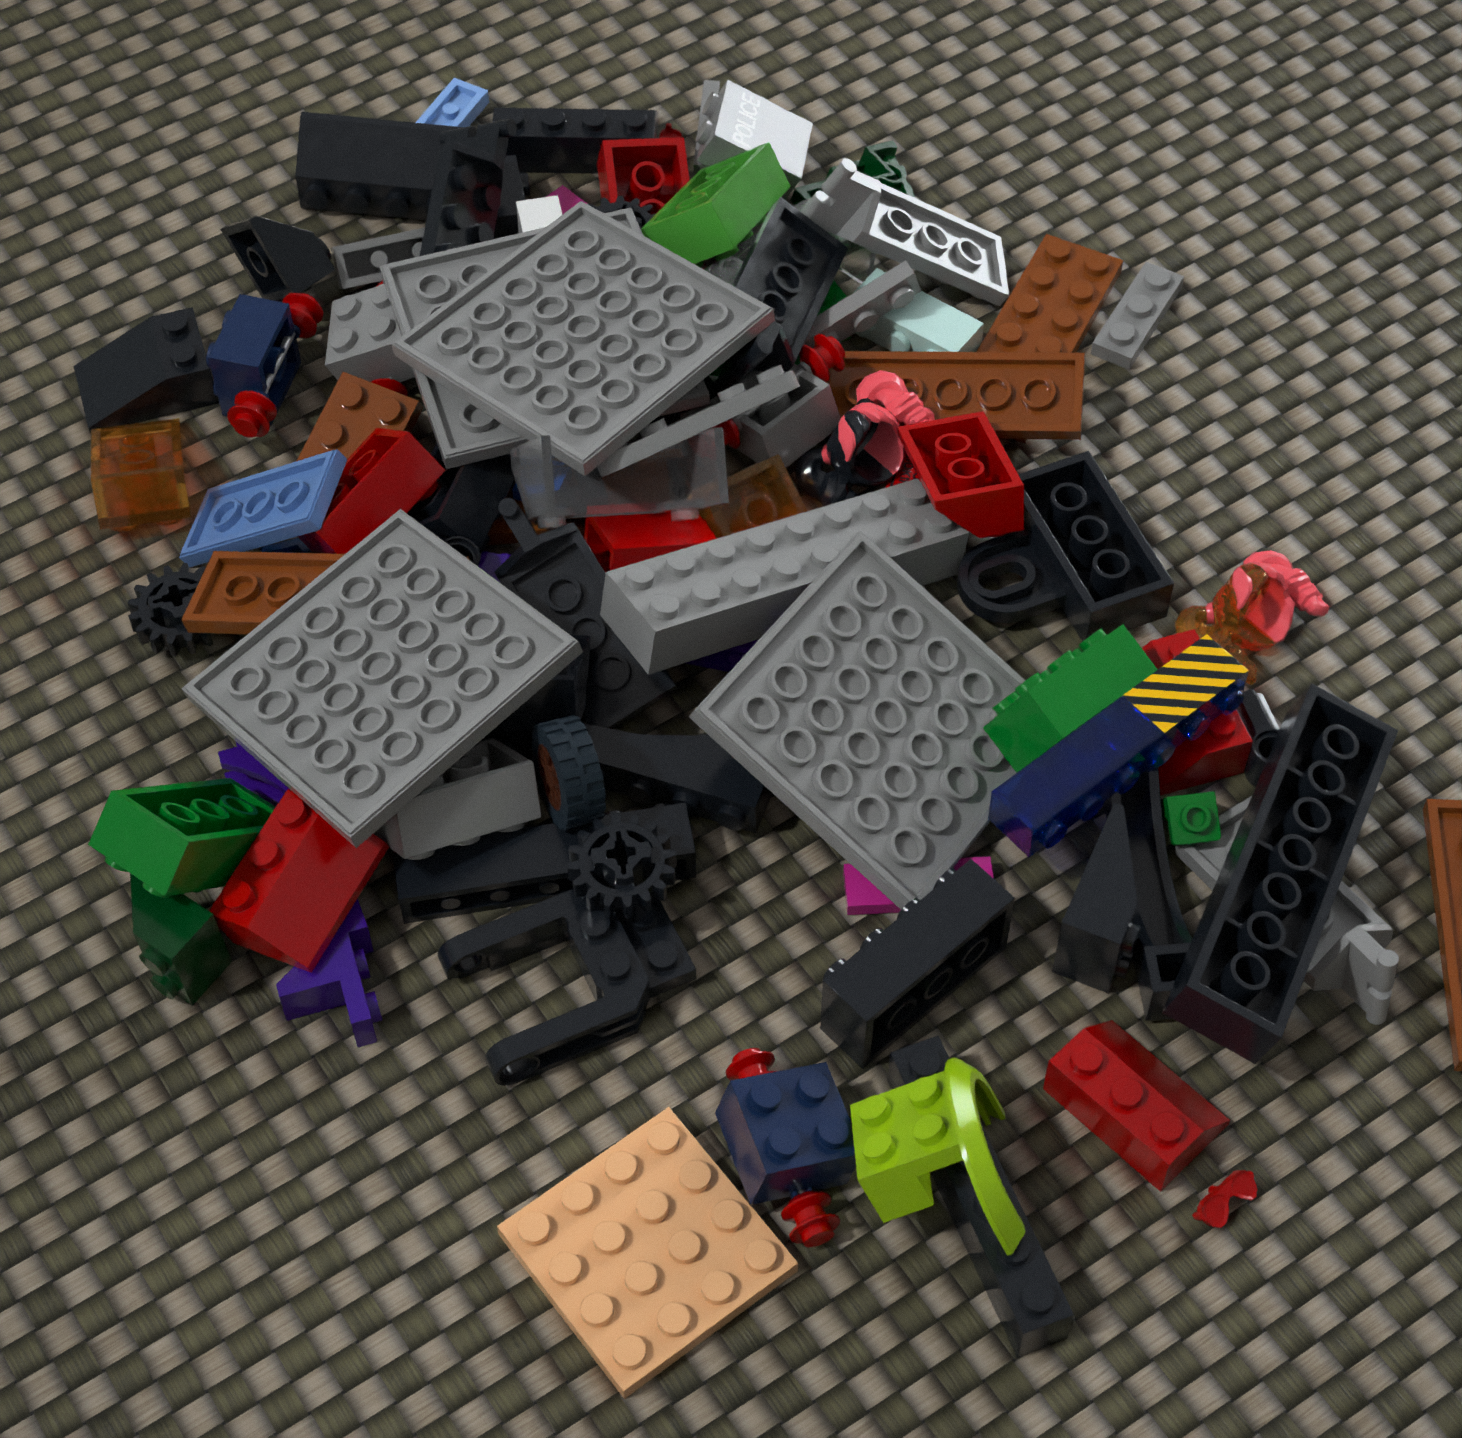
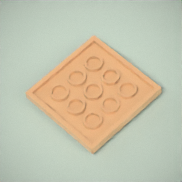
[497,1107,798,1399]

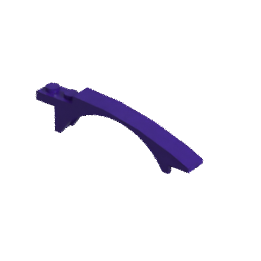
[218,741,382,1048]

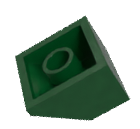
[130,873,232,1006]

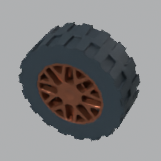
[531,715,606,830]

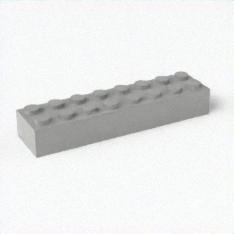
[600,479,970,675]

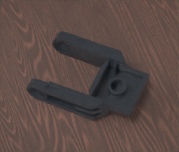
[437,889,697,1086]

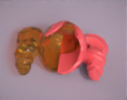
[1174,550,1330,685]

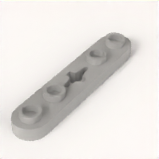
[597,365,800,477]

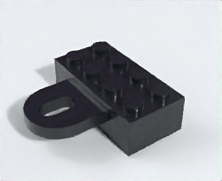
[957,451,1174,642]

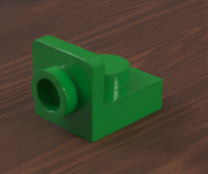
[1161,791,1221,846]

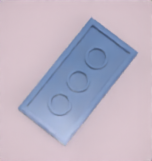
[179,449,347,567]

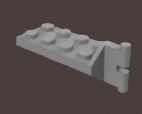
[800,158,1009,306]
[1175,796,1399,1025]

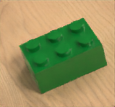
[983,624,1158,774]

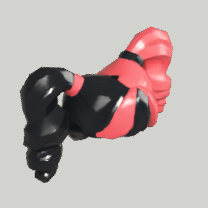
[795,370,935,506]

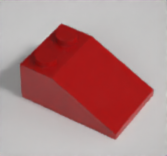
[597,137,690,214]

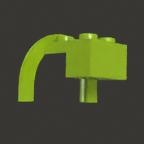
[850,1057,1025,1256]

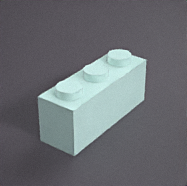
[853,268,984,352]

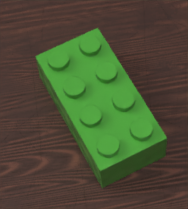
[641,142,791,267]

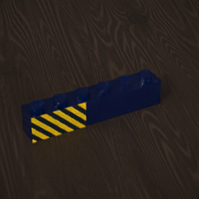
[988,634,1249,857]

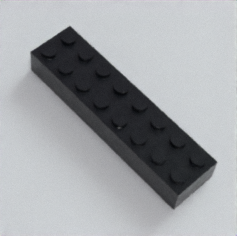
[1162,683,1398,1064]

